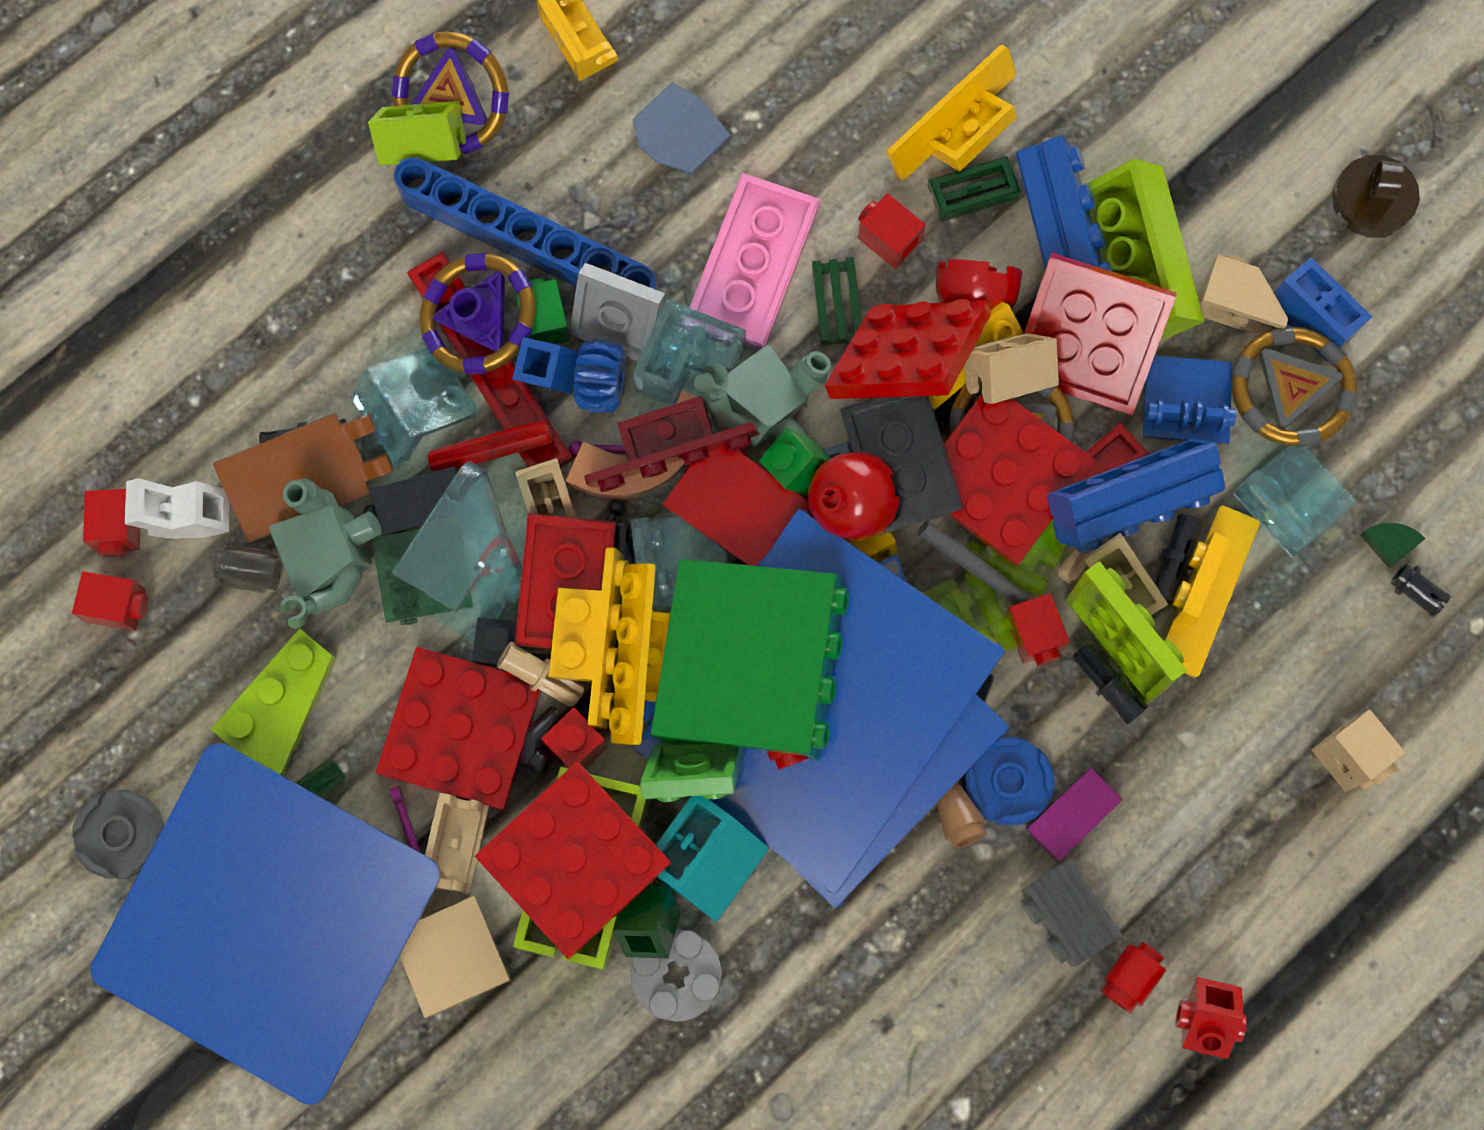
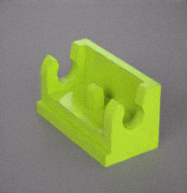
[368,100,466,166]

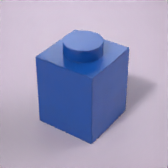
[513,337,579,394]

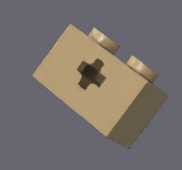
[1311,709,1406,792]

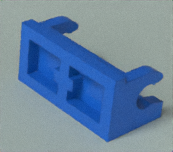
[1274,257,1373,362]

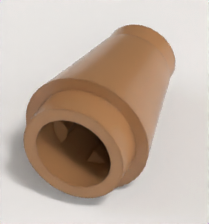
[937,781,987,849]

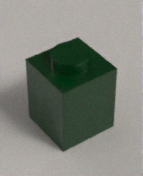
[613,884,681,959]

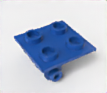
[1143,356,1236,444]

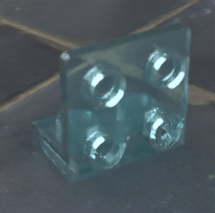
[351,348,479,465]
[1233,446,1356,558]
[630,516,728,608]

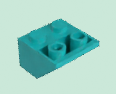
[656,795,770,923]

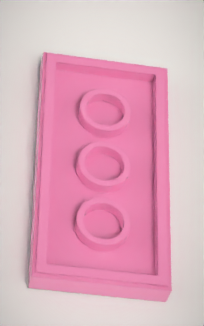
[684,173,821,351]

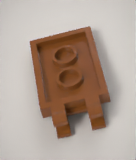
[213,412,394,543]

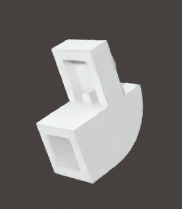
[125,478,230,539]

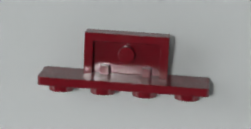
[584,396,760,492]

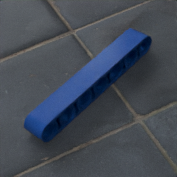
[394,157,657,290]

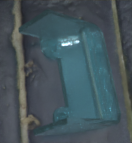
[392,461,523,643]

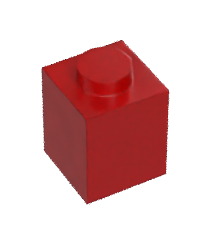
[858,193,926,270]
[83,489,140,557]
[71,571,148,631]
[1004,593,1070,666]
[541,707,608,769]

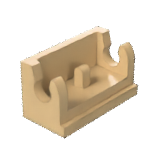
[964,333,1059,404]
[425,793,490,895]

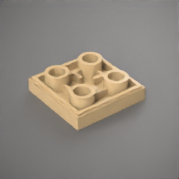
[400,895,511,1019]

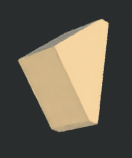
[515,458,576,518]
[1083,533,1168,615]

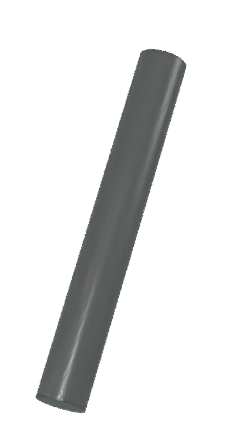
[917,520,1029,605]

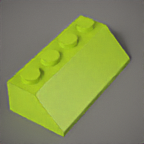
[1086,158,1205,339]

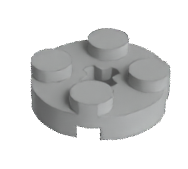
[631,929,722,1022]

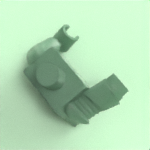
[694,344,831,447]
[268,478,382,629]

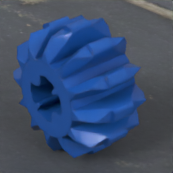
[573,339,627,414]

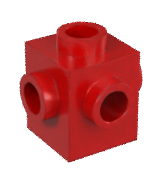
[1175,977,1247,1059]

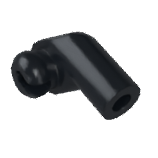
[520,706,564,774]

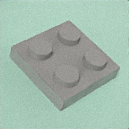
[569,263,665,365]

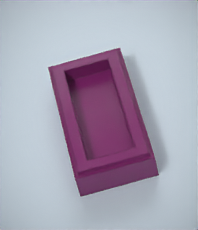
[1026,768,1123,863]

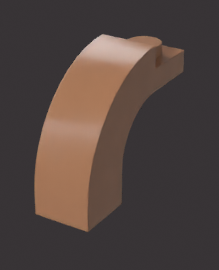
[566,390,697,500]

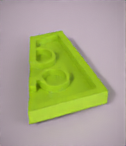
[211,629,336,777]

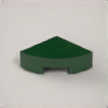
[1360,523,1426,568]

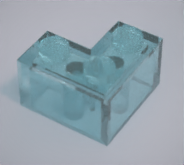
[633,299,746,405]

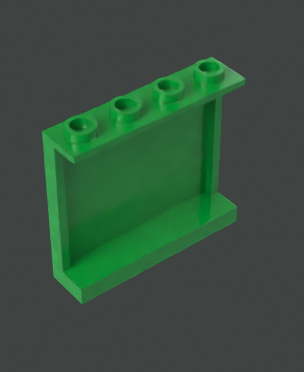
[651,559,849,761]

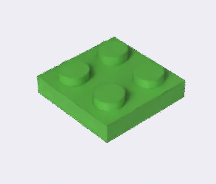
[640,742,745,802]

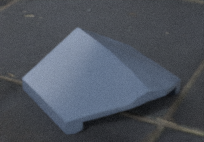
[633,82,731,176]

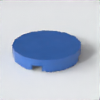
[965,737,1054,826]

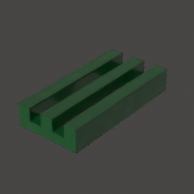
[927,156,1021,222]
[812,257,862,346]

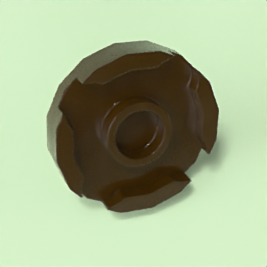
[1332,155,1420,238]

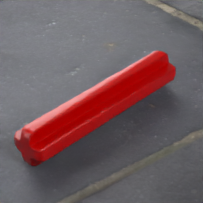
[427,420,553,472]

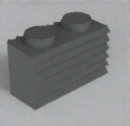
[1021,858,1122,967]

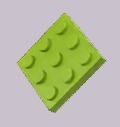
[1065,561,1187,704]

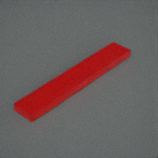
[407,251,573,468]

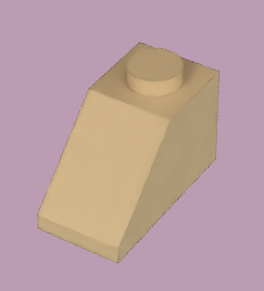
[1199,254,1288,336]

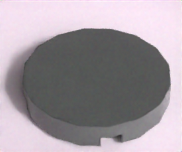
[72,790,164,879]

